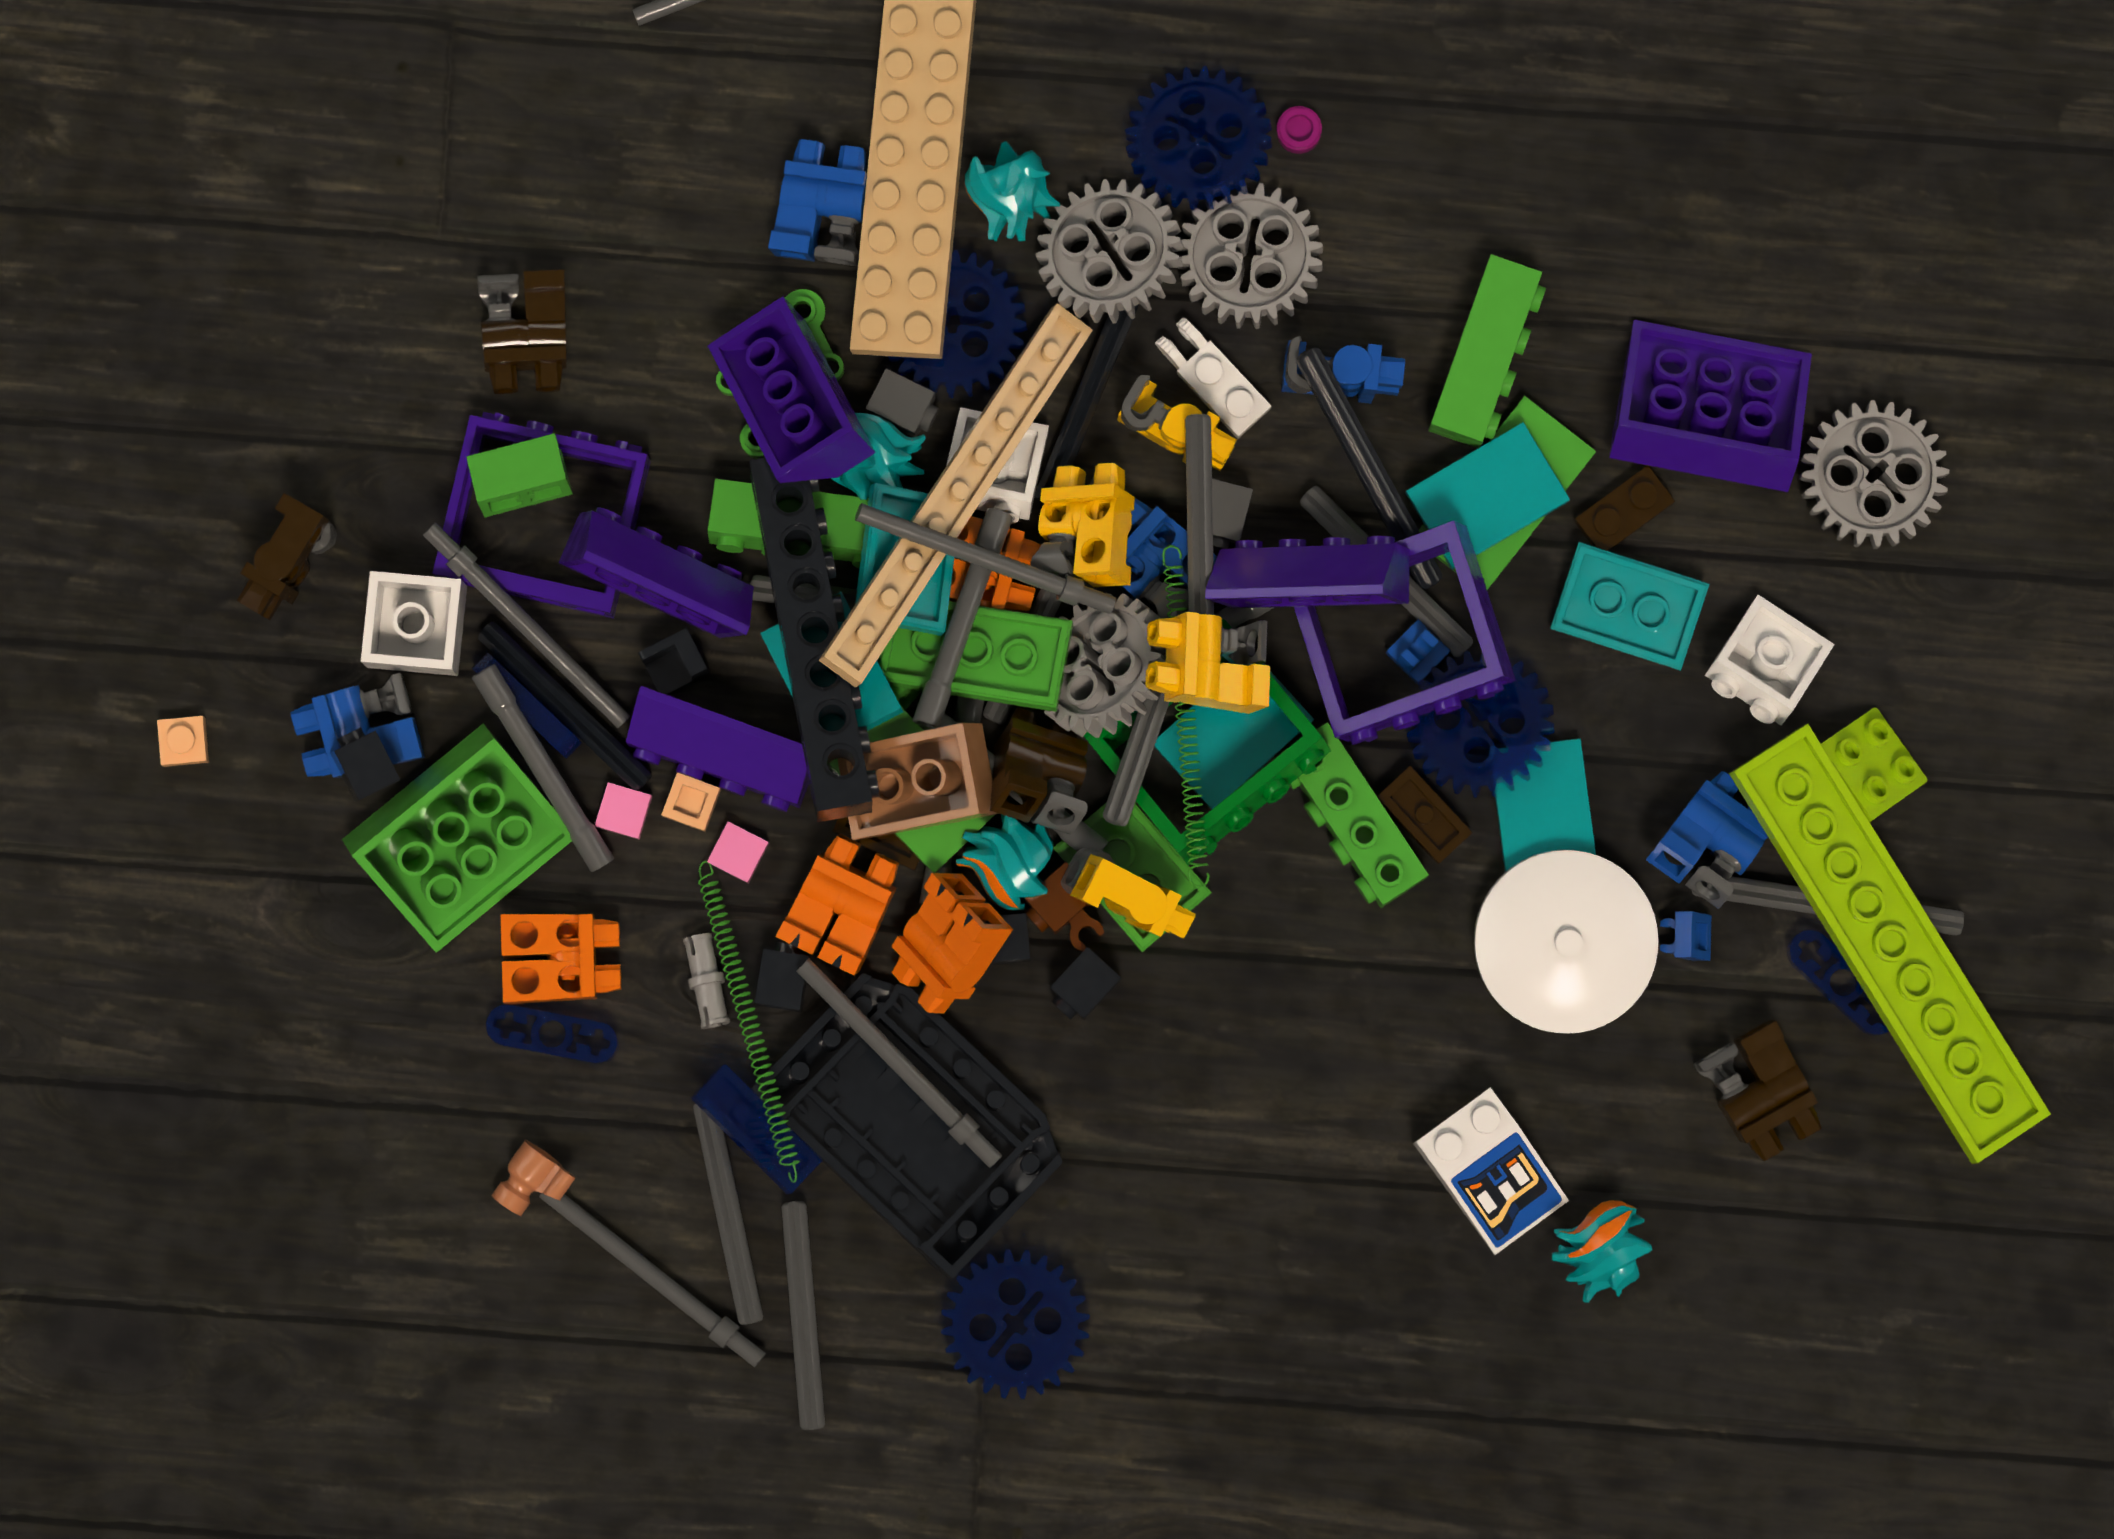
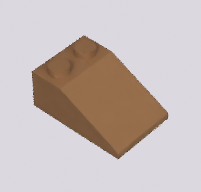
[837,723,999,840]

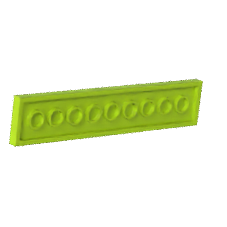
[1729,724,2051,1164]

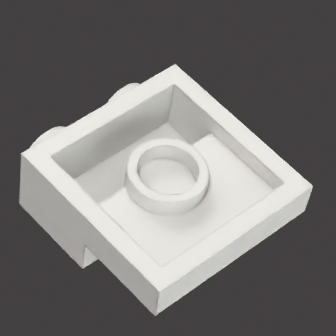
[946,407,1049,524]
[1705,595,1835,725]

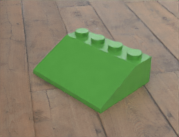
[342,723,572,953]

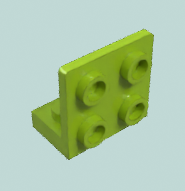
[1821,708,1927,822]

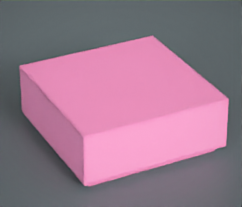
[595,782,653,840]
[707,822,769,884]

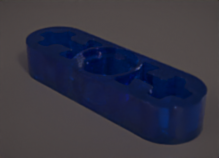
[471,652,582,759]
[1787,930,1889,1036]
[486,1004,619,1064]

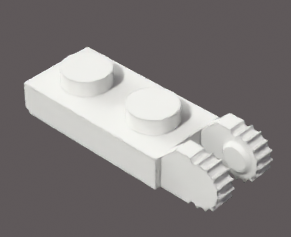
[1155,317,1272,439]

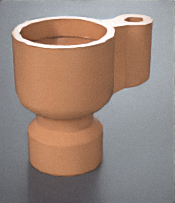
[491,1140,576,1216]

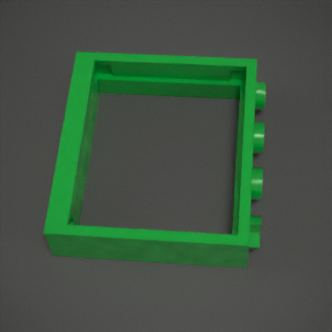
[1084,619,1331,865]

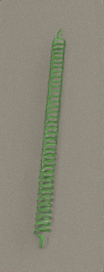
[1162,545,1209,888]
[698,861,800,1183]

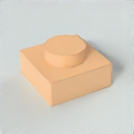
[157,716,209,767]
[661,772,721,832]

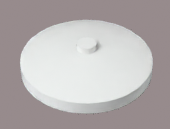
[1474,850,1659,1034]

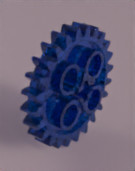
[1125,66,1273,211]
[888,250,1027,398]
[1407,651,1555,798]
[941,1249,1090,1399]

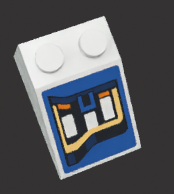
[1413,1087,1569,1255]

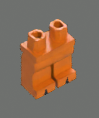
[949,516,1041,613]
[775,834,899,976]
[891,873,1013,1014]
[501,914,622,1005]

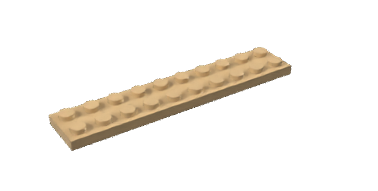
[850,0,976,359]

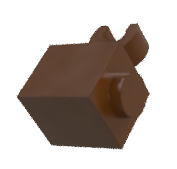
[1024,862,1104,953]

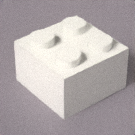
[361,571,467,676]

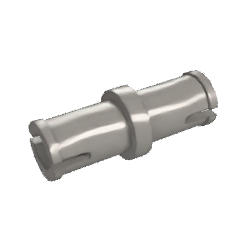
[683,933,730,1029]

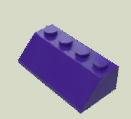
[707,296,876,483]
[559,507,754,638]
[1205,536,1409,609]
[626,686,809,812]

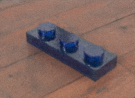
[691,1064,822,1194]

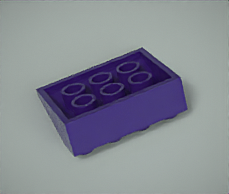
[1609,320,1812,492]

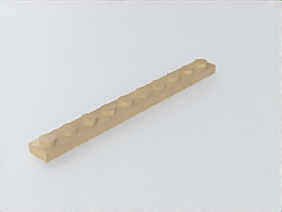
[819,303,1093,688]

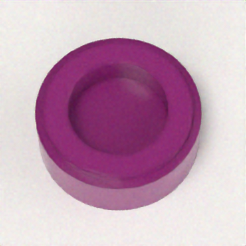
[1276,106,1322,154]

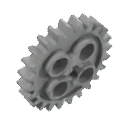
[1036,179,1184,323]
[1178,183,1323,329]
[1799,400,1949,549]
[1044,593,1166,738]

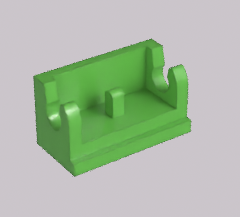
[466,433,573,518]

